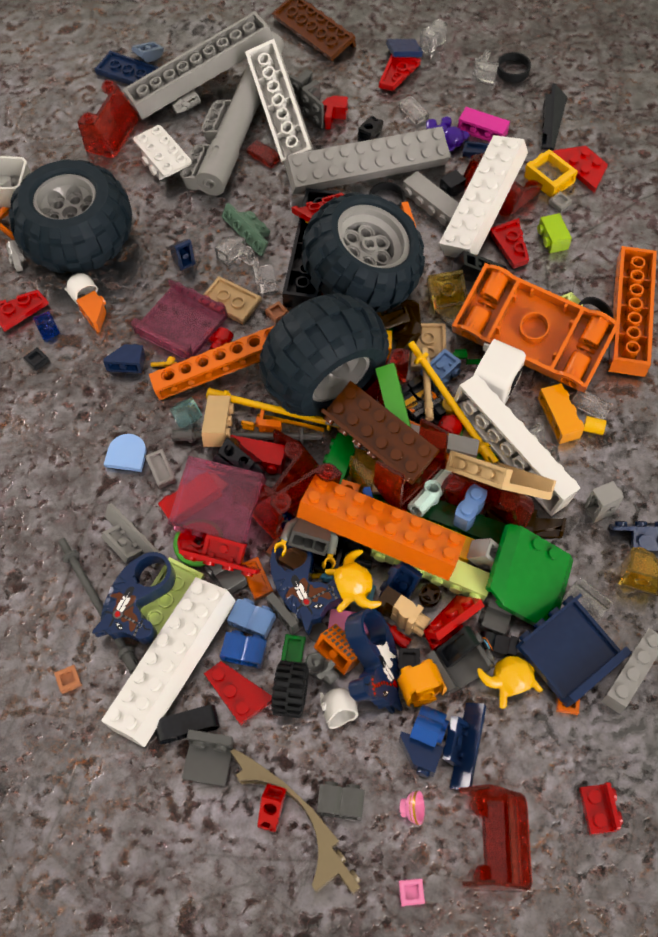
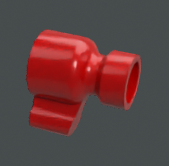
[207,327,234,350]

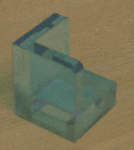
[170,397,202,428]

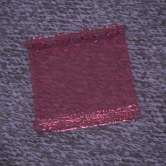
[131,279,228,359]
[168,456,267,545]

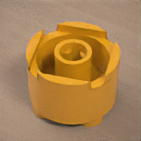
[397,659,447,707]

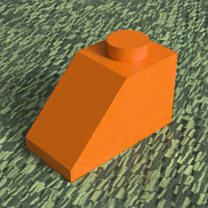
[76,290,107,334]

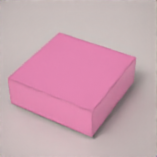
[398,878,425,906]

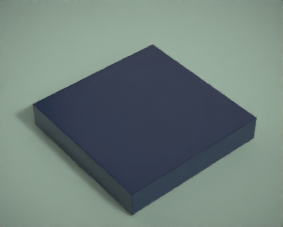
[386,39,423,57]

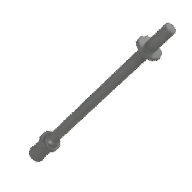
[171,428,322,444]
[58,538,139,674]

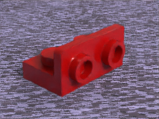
[579,782,623,835]

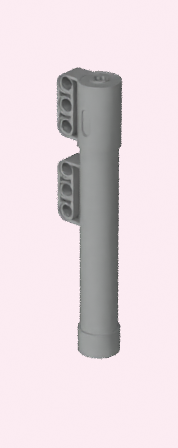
[180,31,285,196]

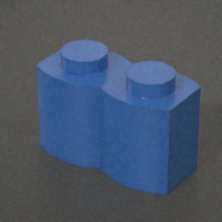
[220,630,267,669]
[410,704,449,747]

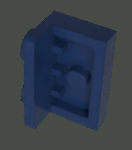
[378,561,423,599]

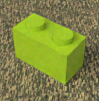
[537,213,572,253]

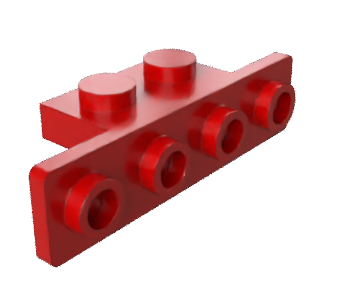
[178,534,261,577]

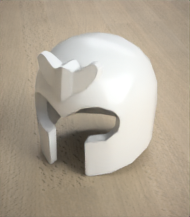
[64,273,98,305]
[320,688,358,729]

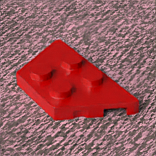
[552,146,608,192]

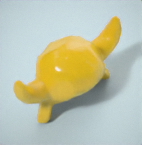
[325,549,382,613]
[477,656,543,709]

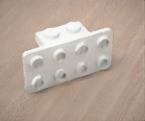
[133,125,192,180]

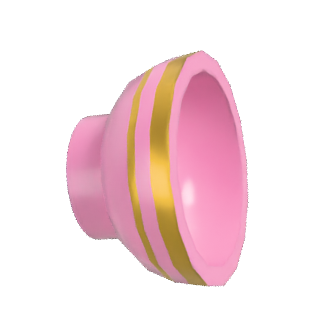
[400,791,425,825]

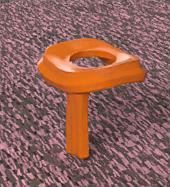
[0,206,15,240]

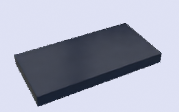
[94,51,159,85]

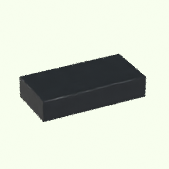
[436,626,480,668]

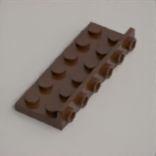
[272,0,356,61]
[321,381,440,485]

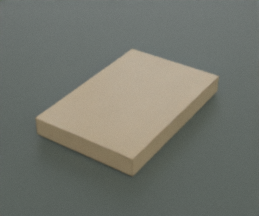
[199,276,262,325]
[410,323,446,371]

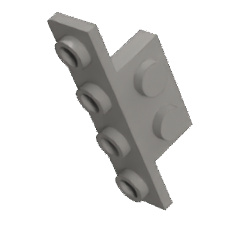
[101,503,160,568]

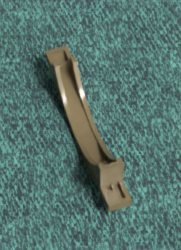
[230,749,361,895]

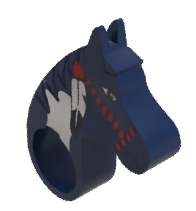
[345,608,403,714]

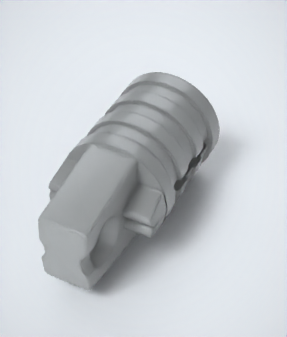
[171,90,201,114]
[6,240,25,272]

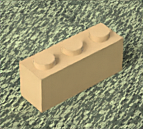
[201,396,234,447]

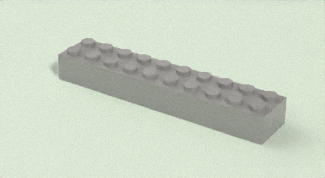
[123,11,273,119]
[284,127,451,194]

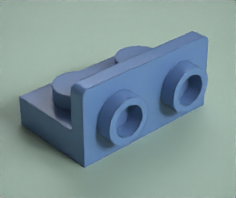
[420,349,461,393]

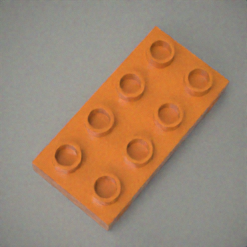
[452,263,620,393]

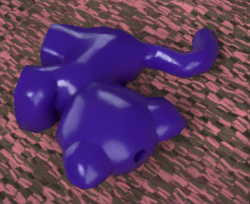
[426,116,470,152]

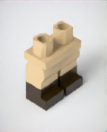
[375,586,431,638]

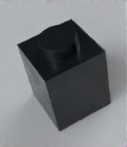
[439,170,466,198]

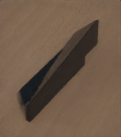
[541,83,567,150]

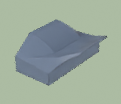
[131,41,164,63]

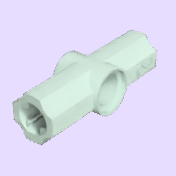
[408,469,455,517]

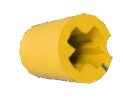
[583,416,606,435]

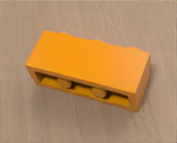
[538,383,584,444]

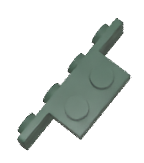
[222,203,271,256]

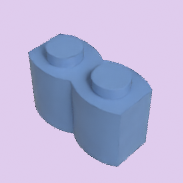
[453,484,487,532]
[227,598,276,640]

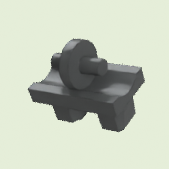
[305,652,340,685]

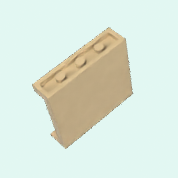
[445,450,556,500]

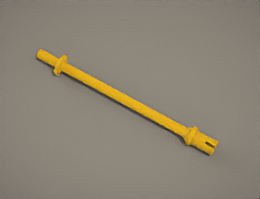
[408,341,499,464]
[206,387,339,431]

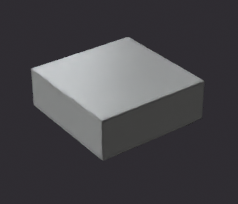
[548,191,573,213]

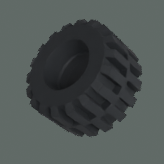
[271,660,309,719]

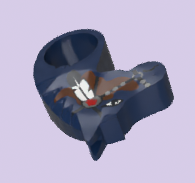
[270,539,343,635]
[92,552,176,645]

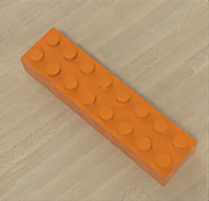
[608,246,657,377]
[296,474,466,581]

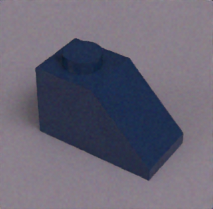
[169,239,196,271]
[103,344,146,373]
[399,731,443,778]

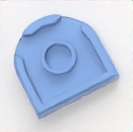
[104,434,147,472]

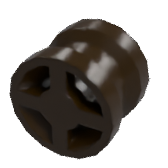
[419,584,440,608]

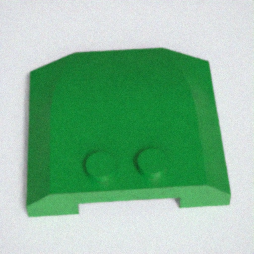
[485,524,573,626]

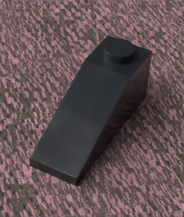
[452,250,507,281]

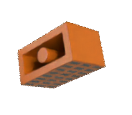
[314,624,360,675]

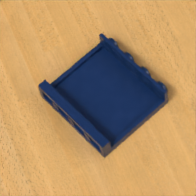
[516,593,632,708]

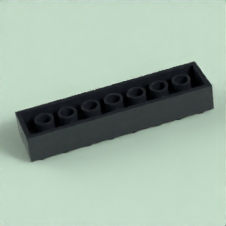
[282,188,339,308]

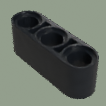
[156,705,220,745]

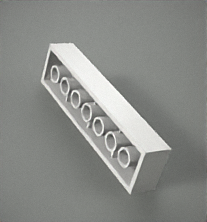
[245,39,314,166]
[439,135,528,258]
[454,374,580,517]
[101,577,236,747]

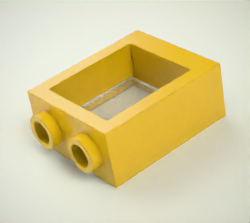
[524,149,578,198]

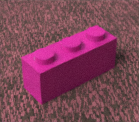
[458,107,510,142]

